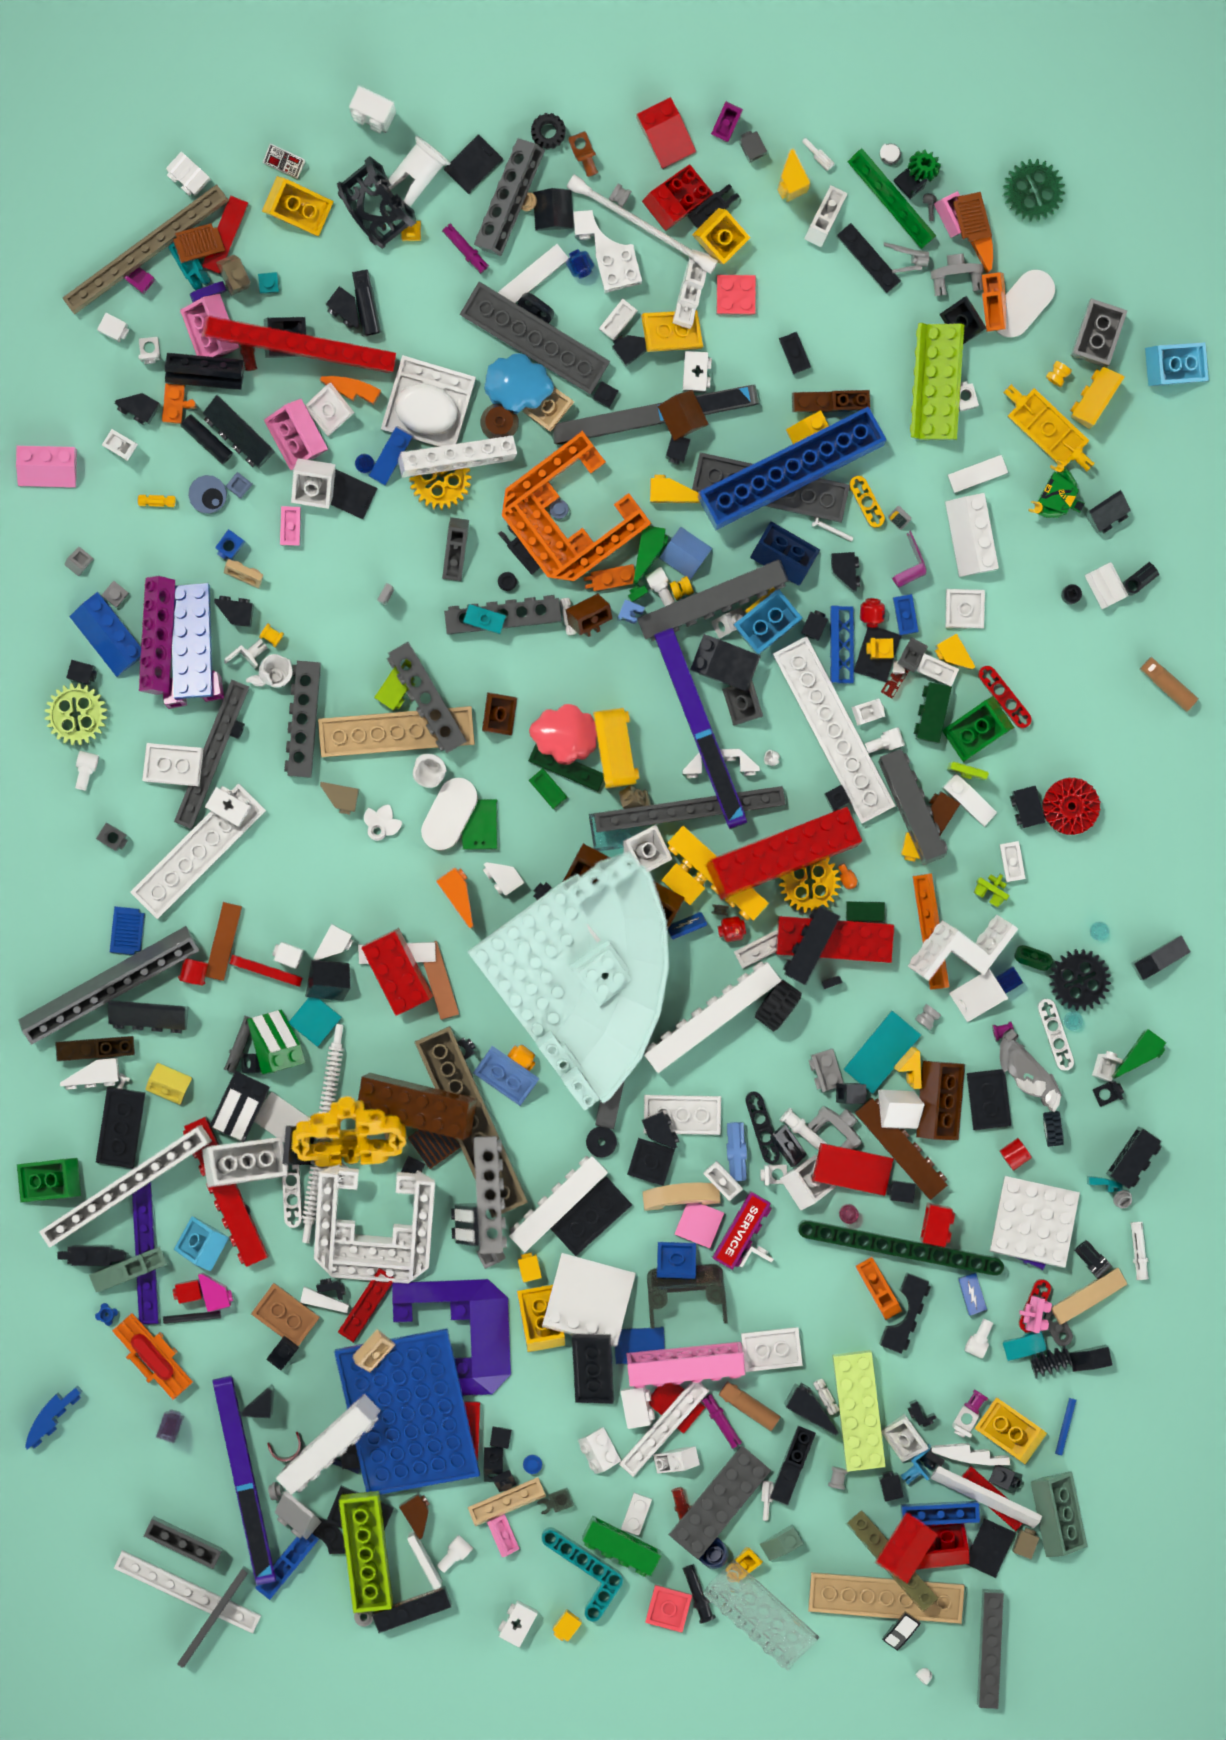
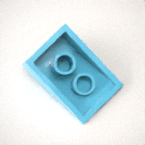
[1145,343,1209,386]

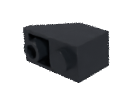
[326,286,360,329]
[114,393,161,425]
[831,552,860,592]
[214,596,254,627]
[642,1111,679,1149]

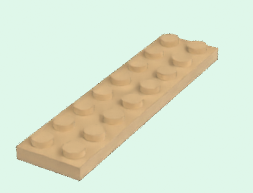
[318,706,475,757]
[808,1572,965,1624]

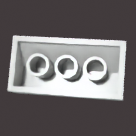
[945,493,999,577]

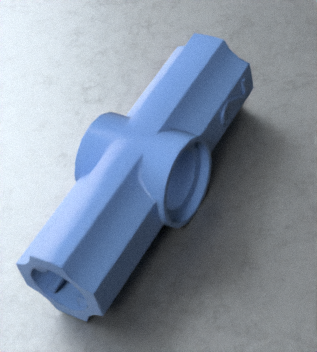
[727,1122,747,1181]

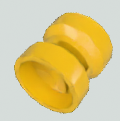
[1045,361,1072,387]
[669,576,694,601]

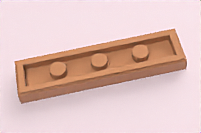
[423,941,459,1020]

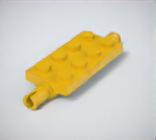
[1003,384,1095,472]

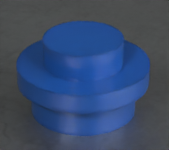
[523,1455,542,1474]

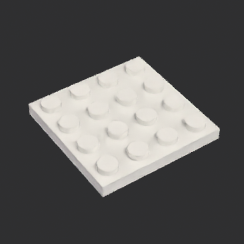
[989,1176,1080,1268]

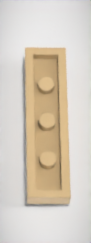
[468,1477,546,1526]

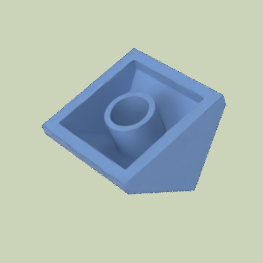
[659,527,712,580]

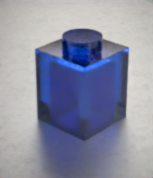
[995,966,1023,994]

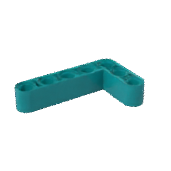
[542,1527,623,1622]

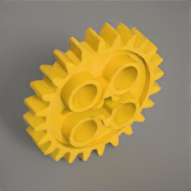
[409,468,471,510]
[778,858,841,913]

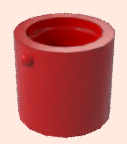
[178,958,208,986]
[999,1138,1032,1171]

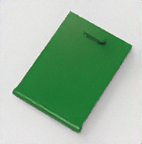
[462,799,497,850]

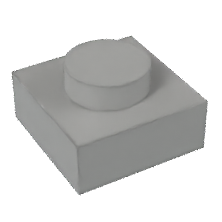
[102,581,129,608]

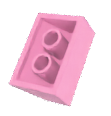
[180,294,240,357]
[264,399,328,470]
[16,446,77,488]

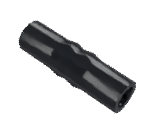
[180,414,233,465]

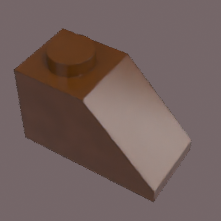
[929,792,960,836]
[399,1493,430,1540]

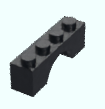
[879,1272,931,1354]

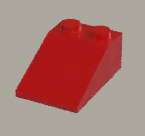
[636,97,696,169]

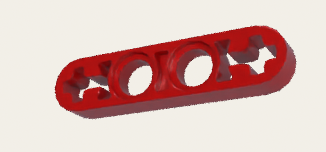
[978,666,1032,728]
[229,954,303,987]

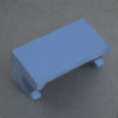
[618,600,645,623]

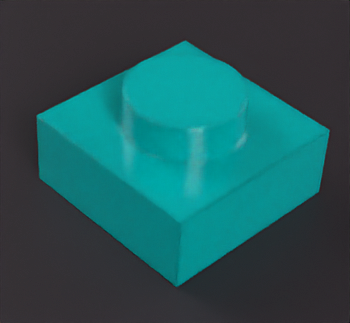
[258,272,279,294]

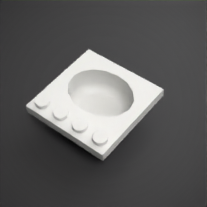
[381,355,476,447]

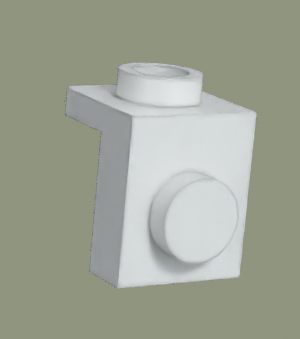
[851,698,885,726]
[1092,1051,1123,1082]

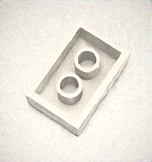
[349,86,396,134]

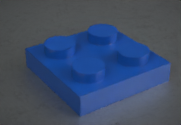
[657,1242,696,1279]

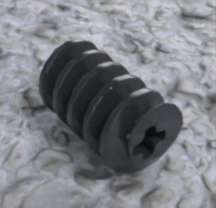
[1030,1346,1073,1379]

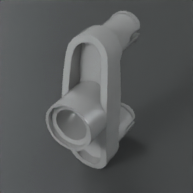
[930,253,984,296]
[807,1106,862,1149]

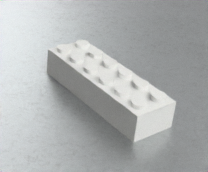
[276,1394,381,1495]

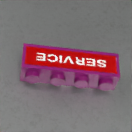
[712,1191,772,1270]

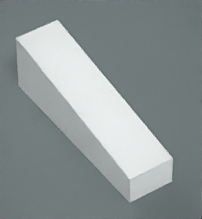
[300,1286,349,1313]

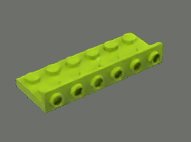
[910,323,964,440]

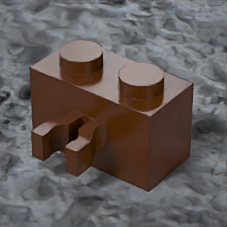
[566,593,613,637]

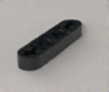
[745,1091,780,1164]

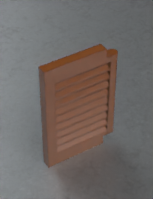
[953,192,992,242]
[173,223,225,263]

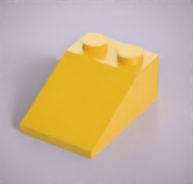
[262,176,334,237]
[517,1285,565,1352]
[974,1397,1047,1464]

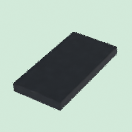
[96,1086,146,1168]
[550,1176,632,1256]
[572,1334,614,1404]

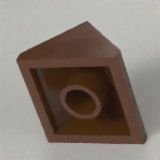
[658,390,709,441]
[482,692,517,735]

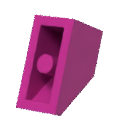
[198,1273,234,1312]

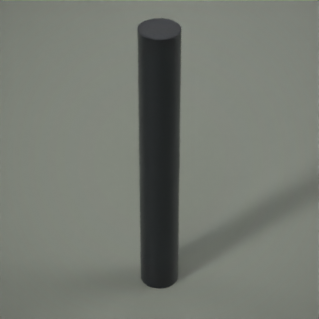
[163,1311,221,1324]

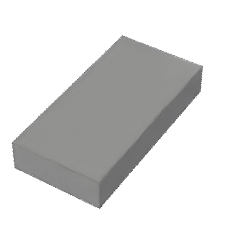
[377,583,394,605]

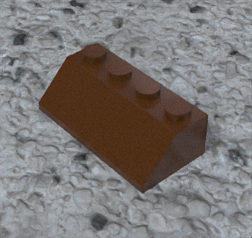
[916,1061,965,1140]

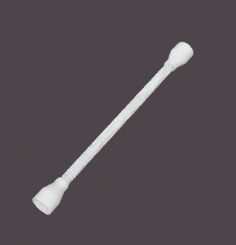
[567,174,718,274]

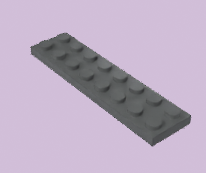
[459,281,610,394]
[692,452,850,523]

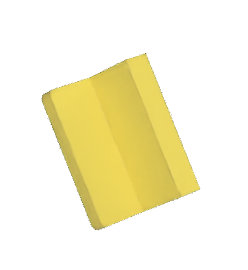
[145,1063,192,1105]

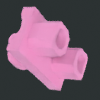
[1019,1296,1052,1333]

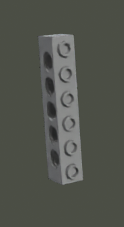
[474,1136,507,1254]

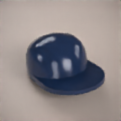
[699,1537,729,1569]

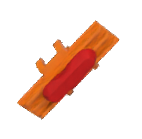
[112,1313,193,1400]

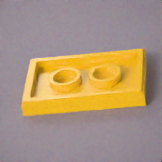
[641,310,703,352]

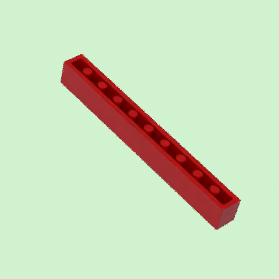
[201,316,396,373]

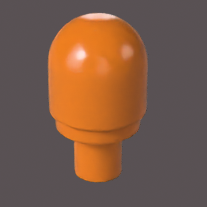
[838,863,858,889]

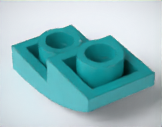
[1003,1331,1047,1361]

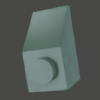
[760,1525,803,1561]

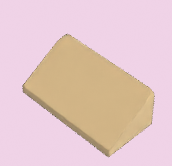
[353,1330,395,1372]

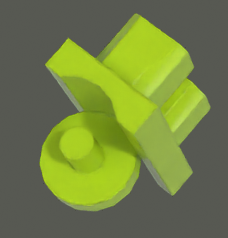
[974,874,1010,907]

